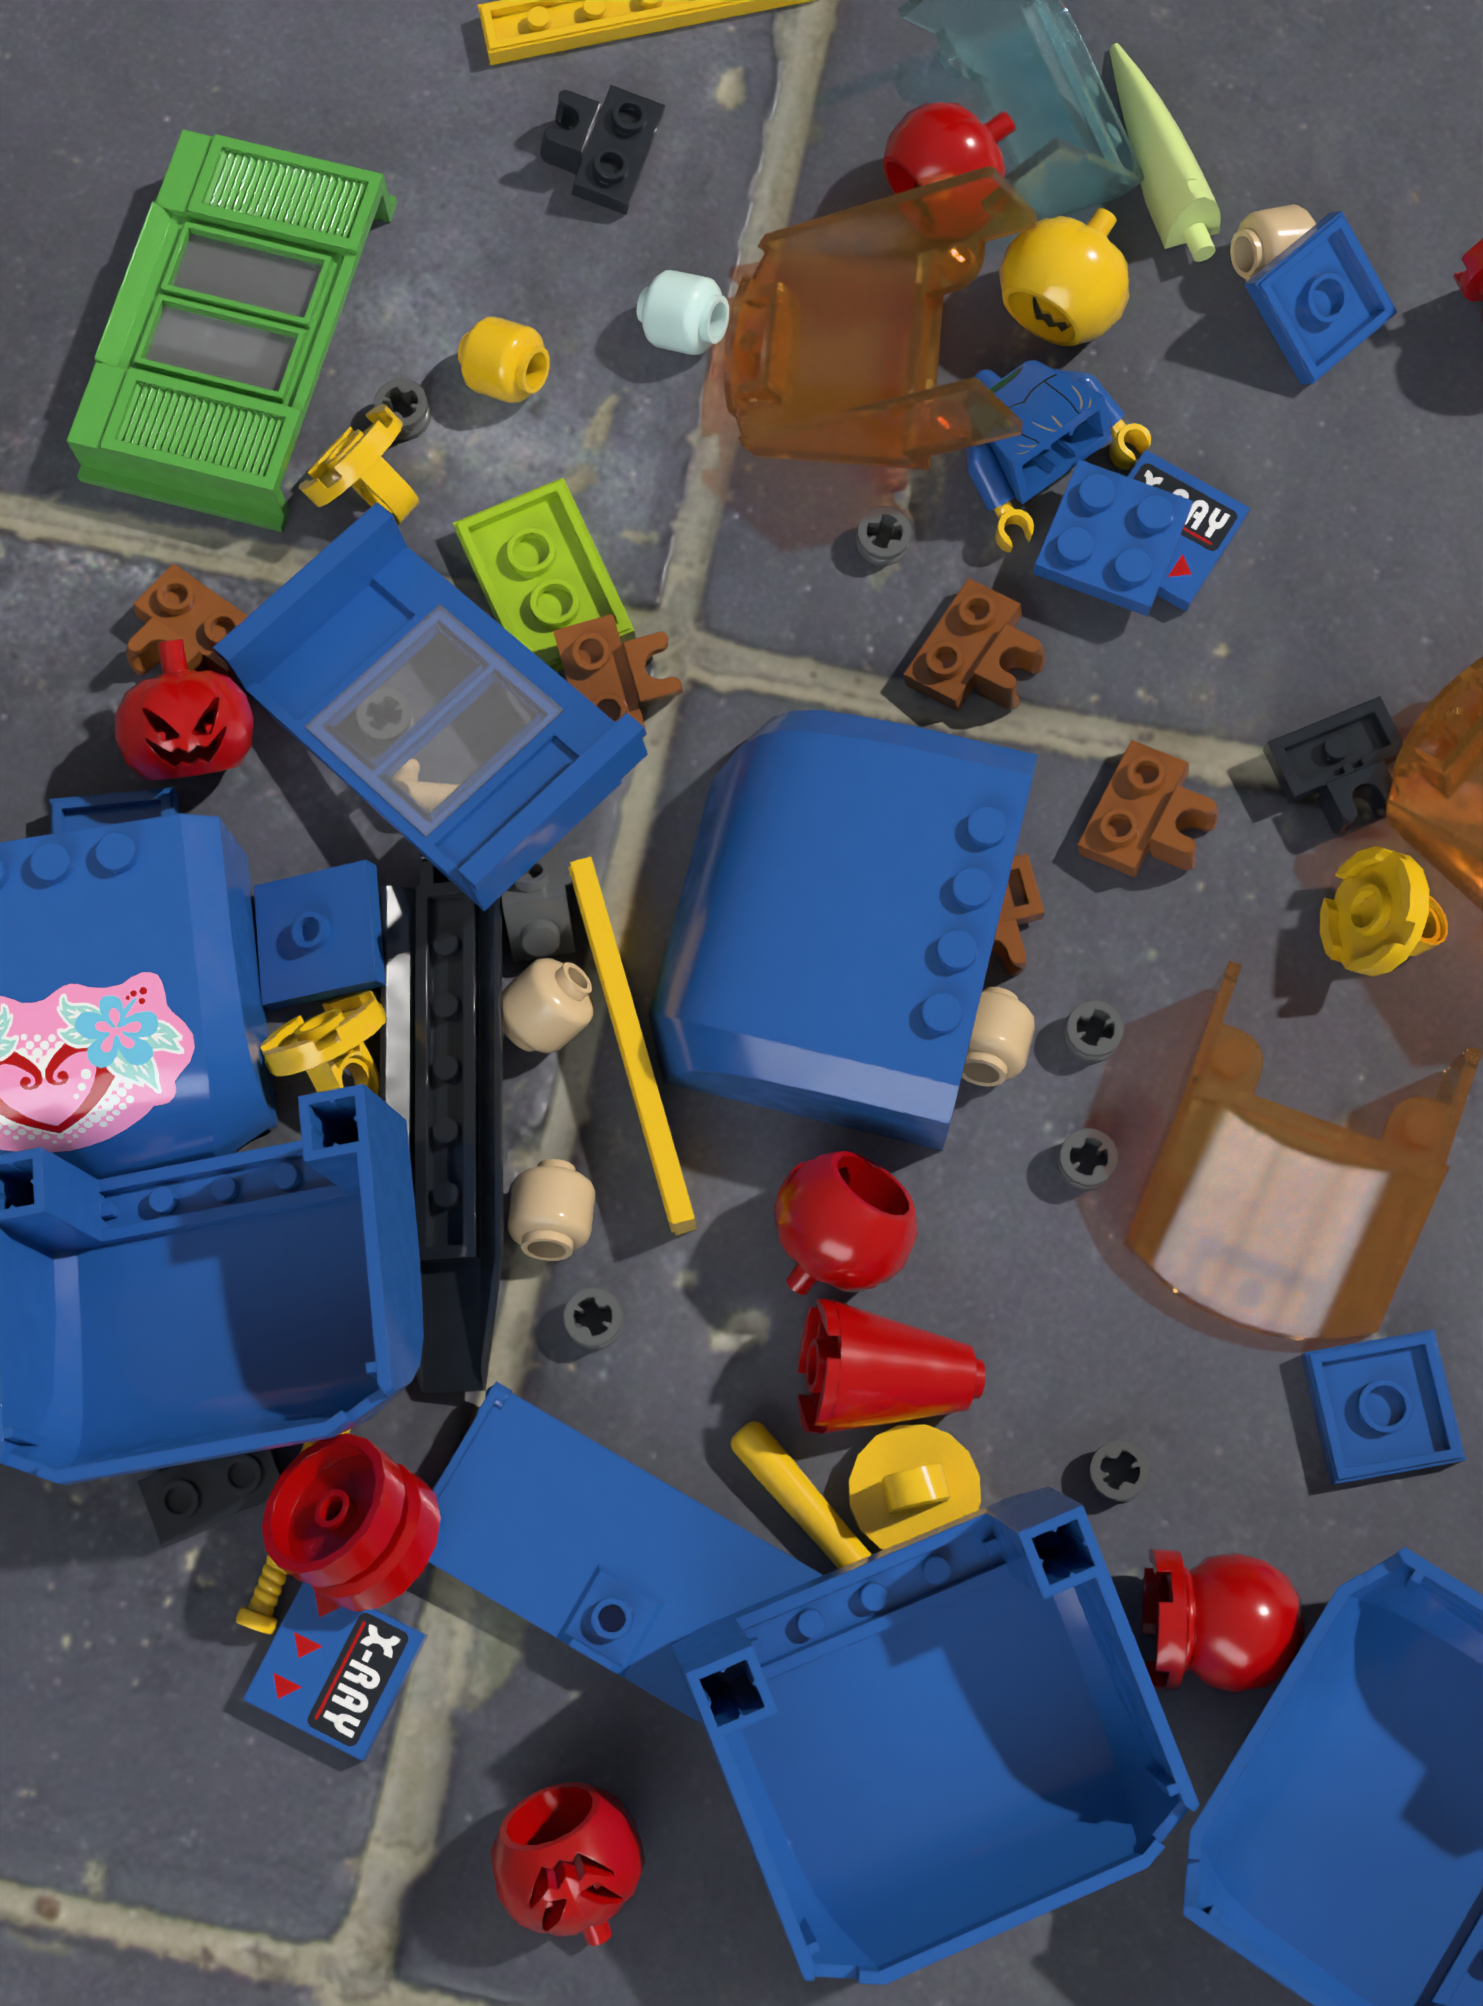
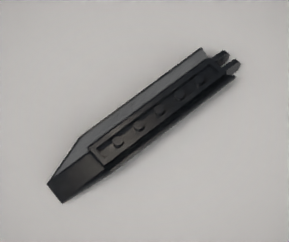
[380,854,504,1395]

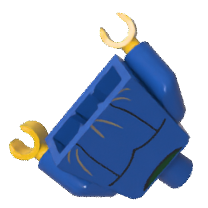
[964,360,1151,553]

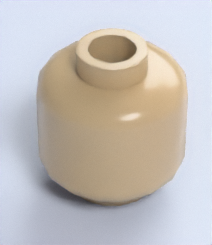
[1230,205,1317,282]
[502,958,594,1053]
[962,987,1035,1087]
[507,1159,595,1261]

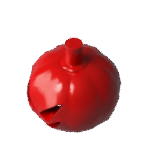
[883,102,1016,234]
[115,639,254,781]
[774,1151,918,1295]
[490,1782,645,1946]

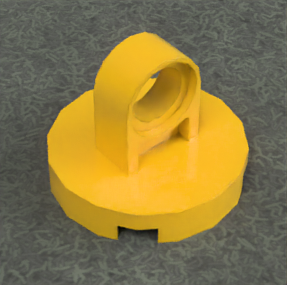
[299,404,420,526]
[1319,846,1448,977]
[260,990,387,1096]
[848,1424,981,1550]

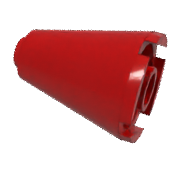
[797,1299,986,1434]

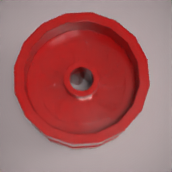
[262,1433,441,1612]

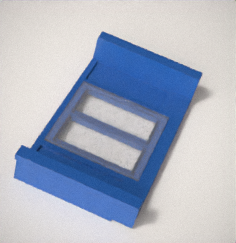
[213,502,648,911]

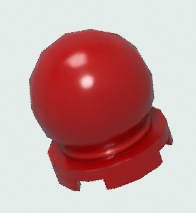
[1141,1549,1305,1693]

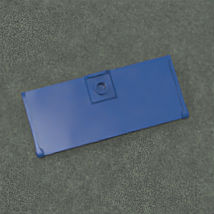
[428,1381,823,1724]

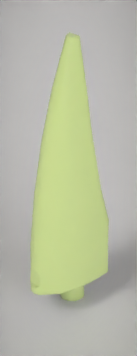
[1109,43,1221,262]

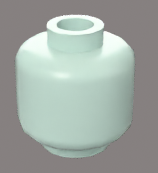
[637,270,729,355]

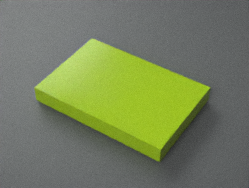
[452,477,636,672]

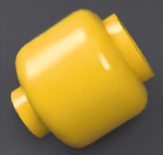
[458,317,550,403]

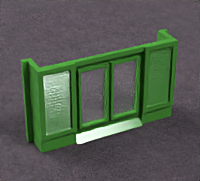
[67,129,397,533]

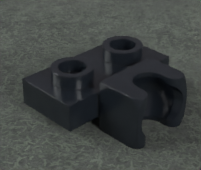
[540,85,665,215]
[1263,696,1408,835]
[138,1448,283,1544]

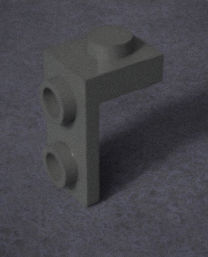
[501,841,576,962]

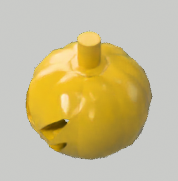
[999,208,1130,346]

